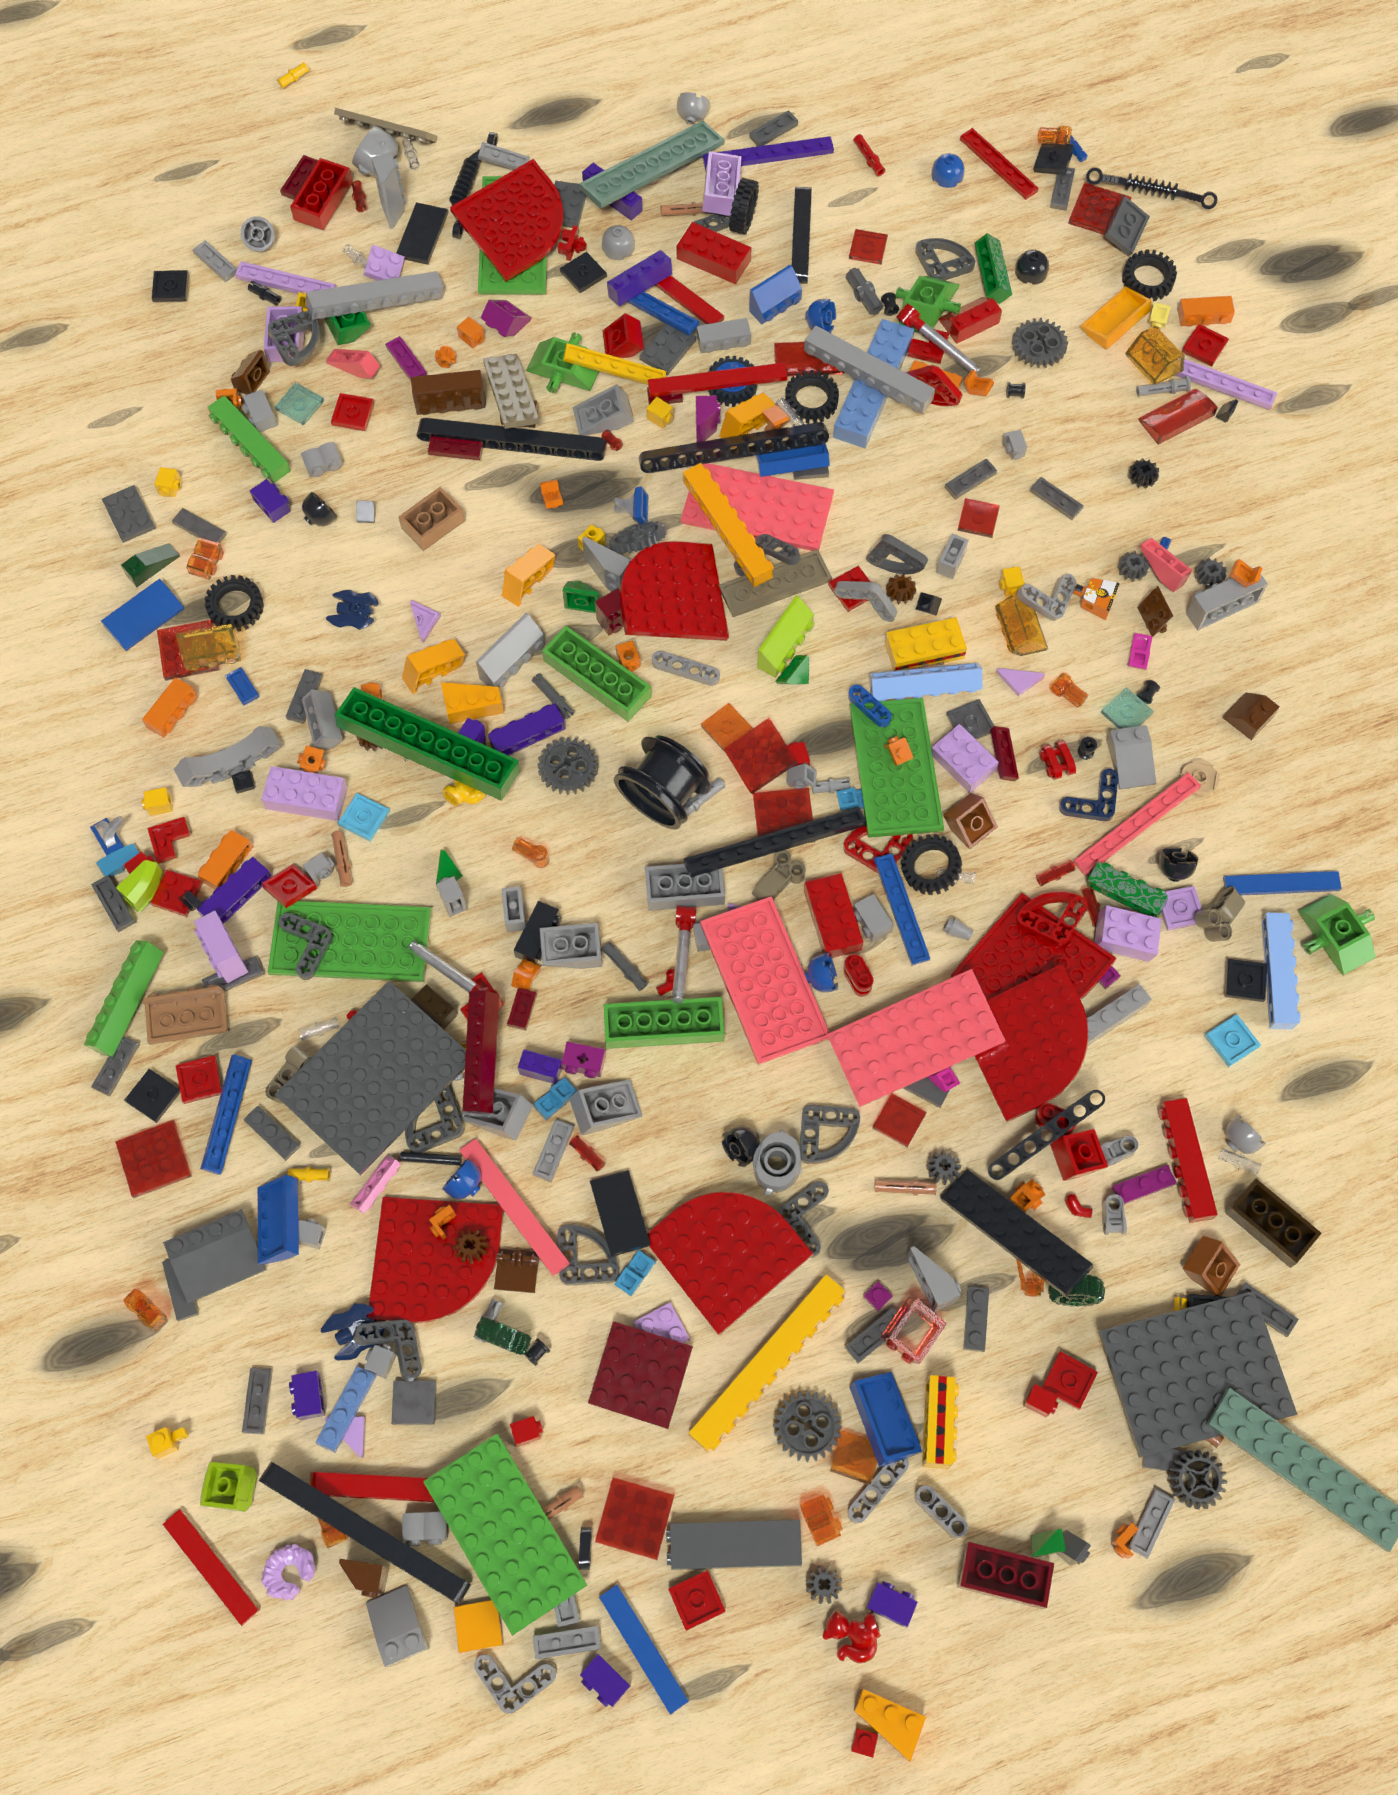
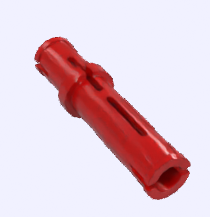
[853,134,886,176]

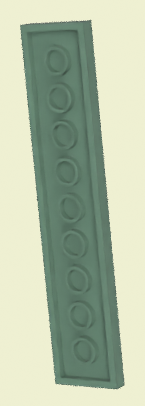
[579,120,725,208]
[1206,1388,1398,1552]

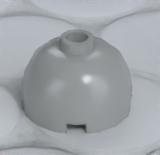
[677,92,710,124]
[241,216,275,251]
[602,225,635,260]
[1226,1114,1266,1154]

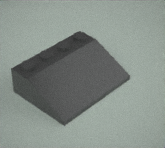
[163,1209,266,1303]

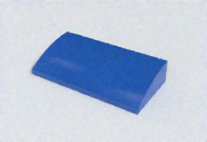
[756,443,830,477]
[101,578,184,651]
[257,1175,299,1265]
[849,1372,922,1467]

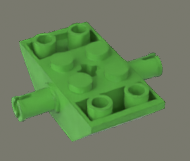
[896,276,961,333]
[526,332,600,393]
[1299,894,1376,976]

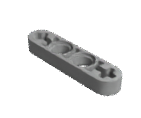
[652,651,720,686]
[848,1458,909,1524]

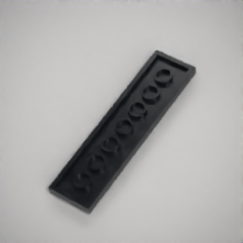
[940,1169,1094,1297]

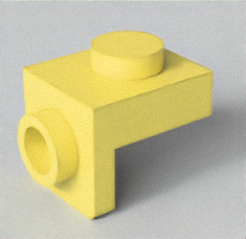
[1148,302,1171,329]

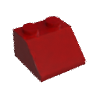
[602,313,644,358]
[1050,1129,1108,1181]

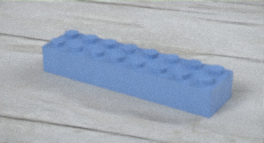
[833,319,914,449]

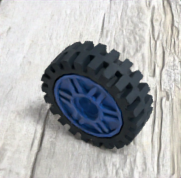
[708,356,758,407]

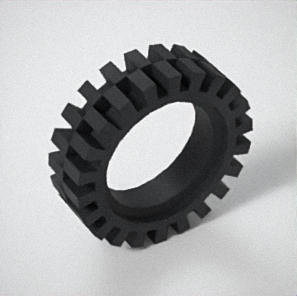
[729,178,759,234]
[1122,249,1177,302]
[785,370,839,424]
[204,575,264,632]
[901,834,962,895]

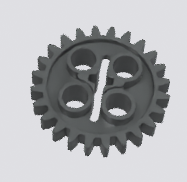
[1012,318,1068,368]
[609,521,667,554]
[537,737,598,795]
[773,1391,842,1463]

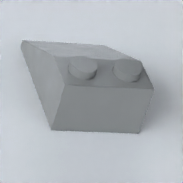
[573,384,634,435]
[582,537,631,592]
[1106,725,1156,790]
[540,923,602,969]
[569,1080,642,1135]
[460,1088,533,1141]
[907,1247,961,1313]
[366,1585,429,1667]

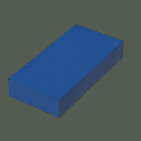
[225,667,259,706]

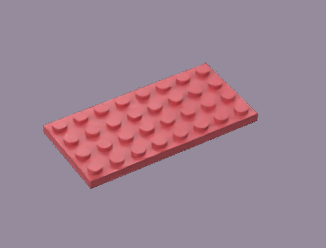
[681,463,834,551]
[699,896,829,1065]
[827,969,1006,1107]

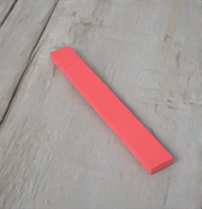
[1073,772,1201,877]
[459,1138,570,1276]

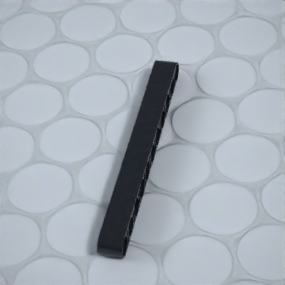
[416,418,607,461]
[639,422,829,473]
[258,1461,471,1605]

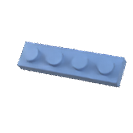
[315,1366,376,1453]

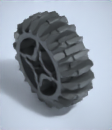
[1168,1450,1227,1510]

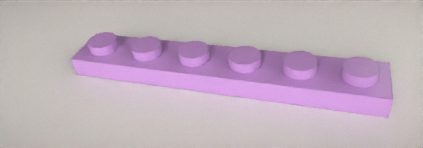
[235,261,336,294]
[1172,357,1277,410]

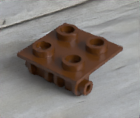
[1137,586,1173,637]
[494,1249,539,1293]

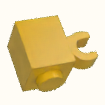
[146,1427,189,1459]

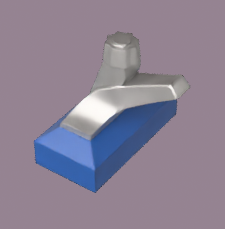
[614,486,649,524]
[90,816,124,856]

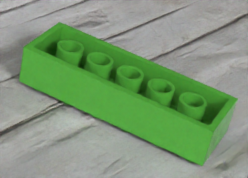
[542,625,652,722]
[603,997,724,1049]

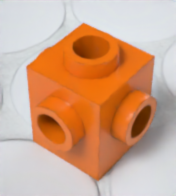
[297,746,325,774]
[1010,1179,1046,1212]

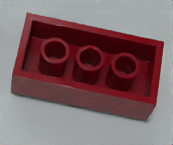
[957,1542,1055,1609]

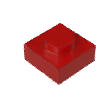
[851,1728,878,1758]

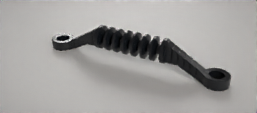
[449,132,498,239]
[1086,167,1218,209]

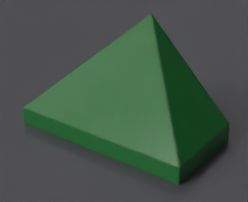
[775,655,809,685]
[436,850,463,892]
[1031,1529,1066,1557]

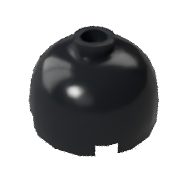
[1015,249,1049,285]
[302,491,337,527]
[1158,847,1199,882]
[722,1125,760,1167]

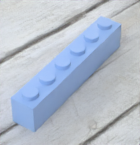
[869,662,983,701]
[1261,912,1301,1030]

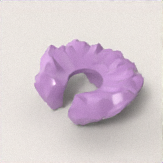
[261,1544,315,1600]

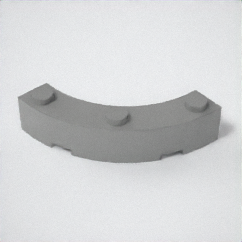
[174,726,281,787]

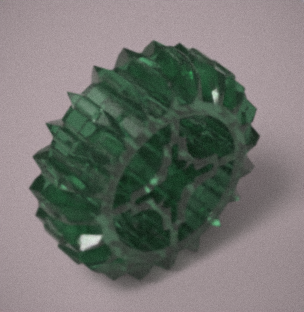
[1048,1274,1105,1307]
[474,1317,531,1355]

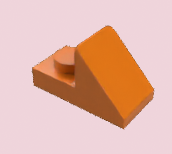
[763,405,790,431]

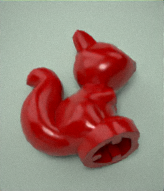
[823,1610,881,1663]

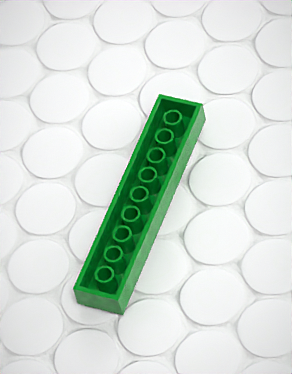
[334,687,520,801]

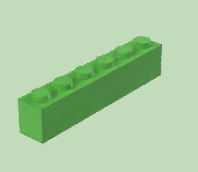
[208,395,291,483]
[84,940,164,1057]

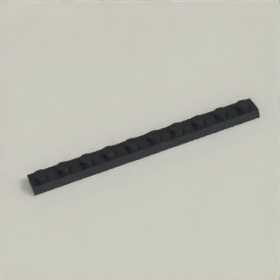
[683,807,866,878]

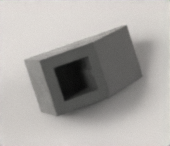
[1056,1530,1091,1566]

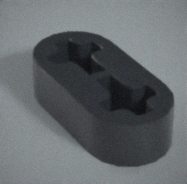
[579,1527,592,1570]

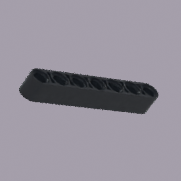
[791,187,812,284]
[988,1090,1105,1180]

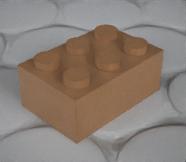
[398,487,465,551]

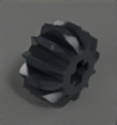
[1129,458,1159,489]

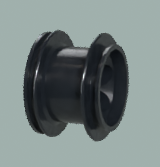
[614,735,711,830]

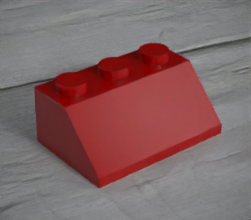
[939,297,1002,344]

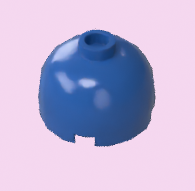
[931,153,965,188]
[805,299,836,333]
[805,953,838,993]
[442,1159,481,1199]

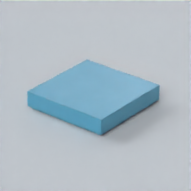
[337,793,390,842]
[1205,1014,1261,1068]

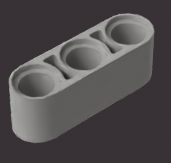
[914,1485,968,1539]

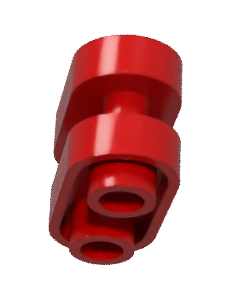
[1039,740,1076,780]
[843,954,874,997]
[1035,1103,1077,1137]

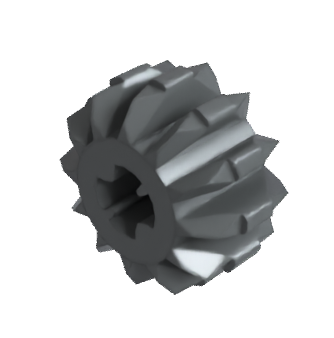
[1118,551,1149,582]
[1195,558,1227,588]
[926,1150,961,1185]
[805,1566,842,1604]

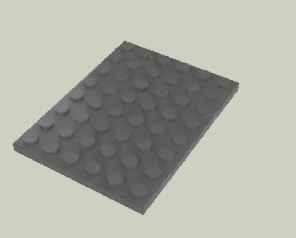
[274,981,466,1176]
[1098,1291,1297,1458]

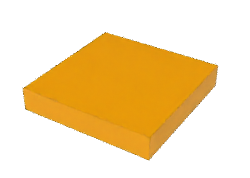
[453,1600,503,1653]

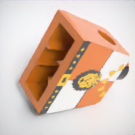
[1073,578,1120,620]

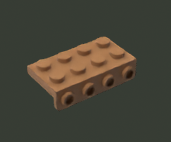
[142,985,228,1045]

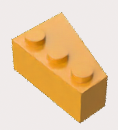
[719,393,777,449]
[502,544,556,607]
[402,639,465,694]
[441,682,504,724]
[854,1689,926,1762]

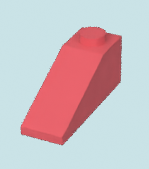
[326,349,380,379]
[1140,538,1192,592]

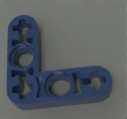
[1059,769,1118,821]

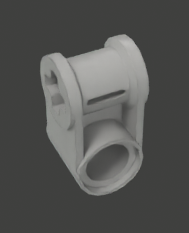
[1101,1135,1139,1167]
[1102,1194,1127,1235]

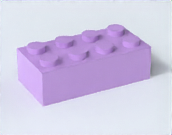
[702,151,742,216]
[261,766,348,821]

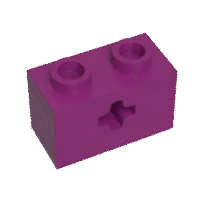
[561,1042,606,1078]

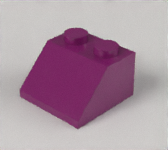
[481,300,532,337]
[696,395,721,442]

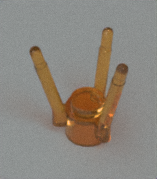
[1016,1260,1045,1297]

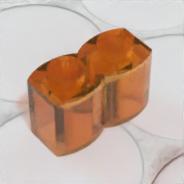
[186,538,224,580]
[123,1289,168,1332]
[799,1494,843,1547]

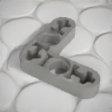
[1017,574,1076,621]
[834,581,897,622]
[474,1655,556,1714]

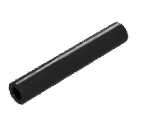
[400,1152,462,1166]

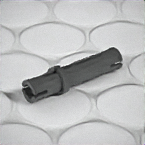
[532,673,575,719]
[602,941,648,991]

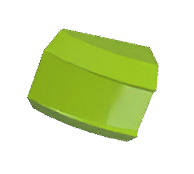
[116,860,163,913]
[200,1462,258,1512]

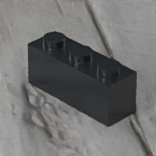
[513,901,562,964]

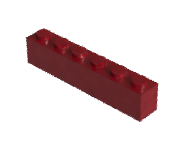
[462,991,499,1114]

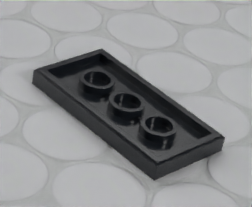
[396,202,448,265]
[590,1170,651,1257]

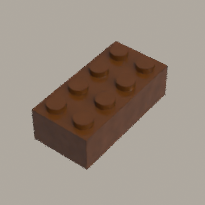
[411,370,486,415]

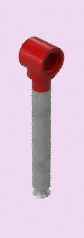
[896,303,980,374]
[672,906,696,1003]
[408,940,502,1011]

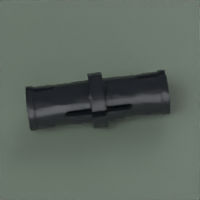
[248,281,281,306]

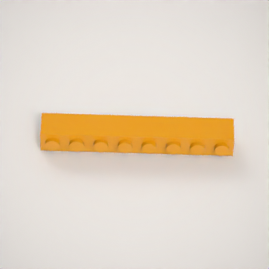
[683,463,774,587]

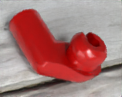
[656,969,675,996]
[1065,1194,1093,1218]

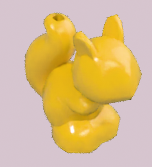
[442,780,486,806]

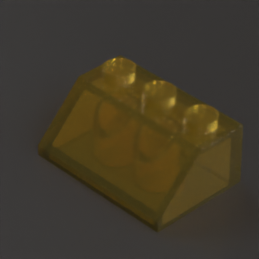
[1125,326,1185,385]
[995,595,1048,656]
[176,624,241,670]

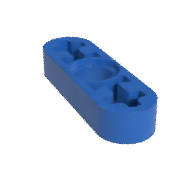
[848,685,891,727]

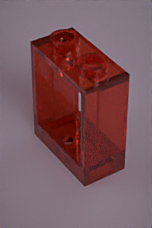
[881,1297,947,1364]

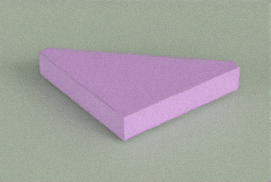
[410,600,441,642]
[996,668,1045,696]
[325,1416,365,1458]

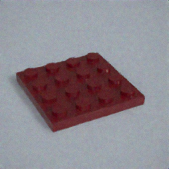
[588,1321,693,1429]

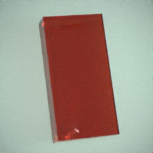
[774,342,845,376]
[1138,389,1218,445]

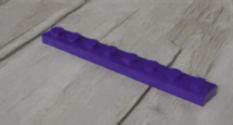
[702,136,834,172]

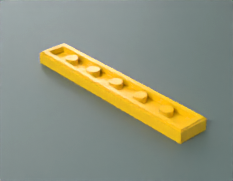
[563,343,666,385]

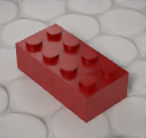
[290,158,353,230]
[676,222,752,285]
[804,873,864,958]

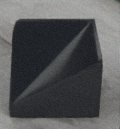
[915,592,942,616]

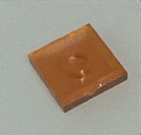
[701,703,753,752]
[830,1430,877,1485]

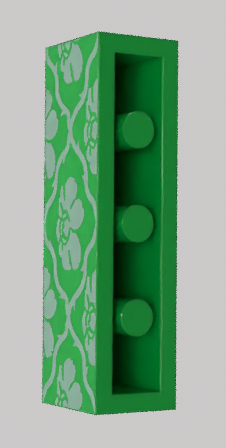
[974,233,1013,304]
[1087,861,1168,918]

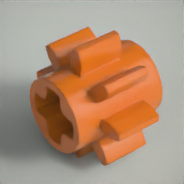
[435,346,456,368]

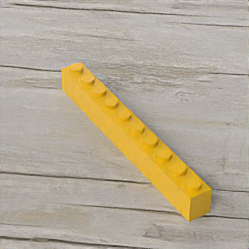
[689,1274,845,1453]

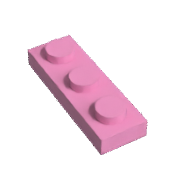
[350,1155,401,1213]

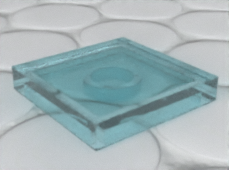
[275,382,324,426]
[1101,687,1154,729]

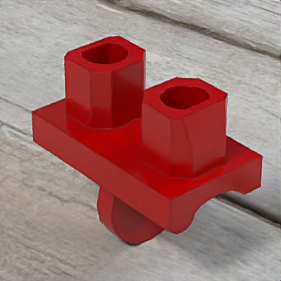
[557,225,587,261]

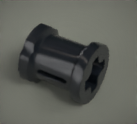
[881,292,900,316]
[1006,382,1026,398]
[1137,680,1160,704]
[1077,737,1097,760]
[523,1338,550,1366]

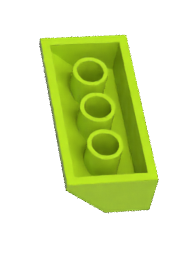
[757,595,815,678]

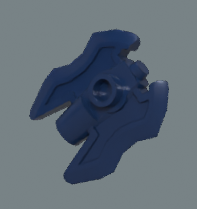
[326,589,379,630]
[321,1303,384,1361]

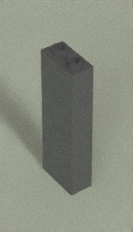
[666,1520,802,1571]

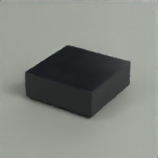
[231,770,255,794]
[179,890,202,911]

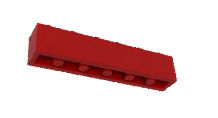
[1158,1098,1218,1223]

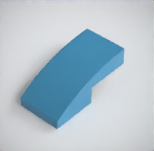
[836,787,864,810]
[97,844,138,877]
[533,1077,577,1120]
[614,1250,656,1296]

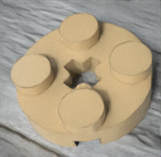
[1180,759,1219,797]

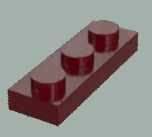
[280,155,318,200]
[428,436,483,461]
[990,726,1019,782]

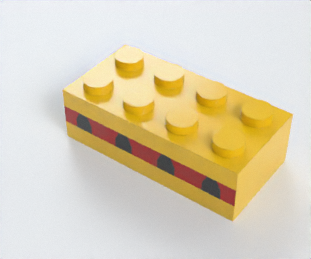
[885,617,967,671]
[922,1375,959,1470]

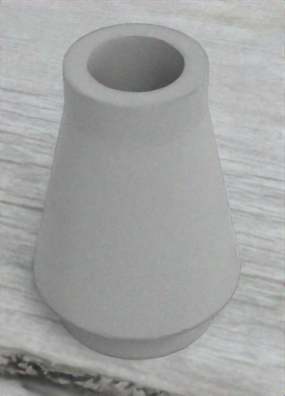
[943,917,973,941]

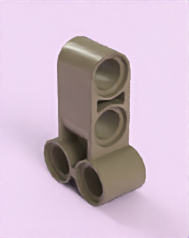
[752,850,806,901]
[1195,886,1245,942]
[265,1046,313,1103]

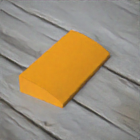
[1080,286,1152,350]

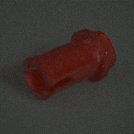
[601,430,623,451]

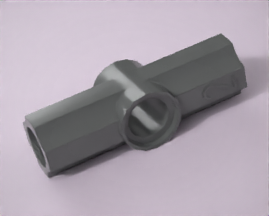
[846,267,883,315]

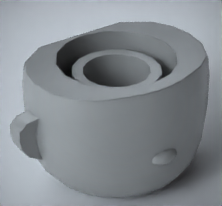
[352,126,398,177]
[753,1129,802,1196]

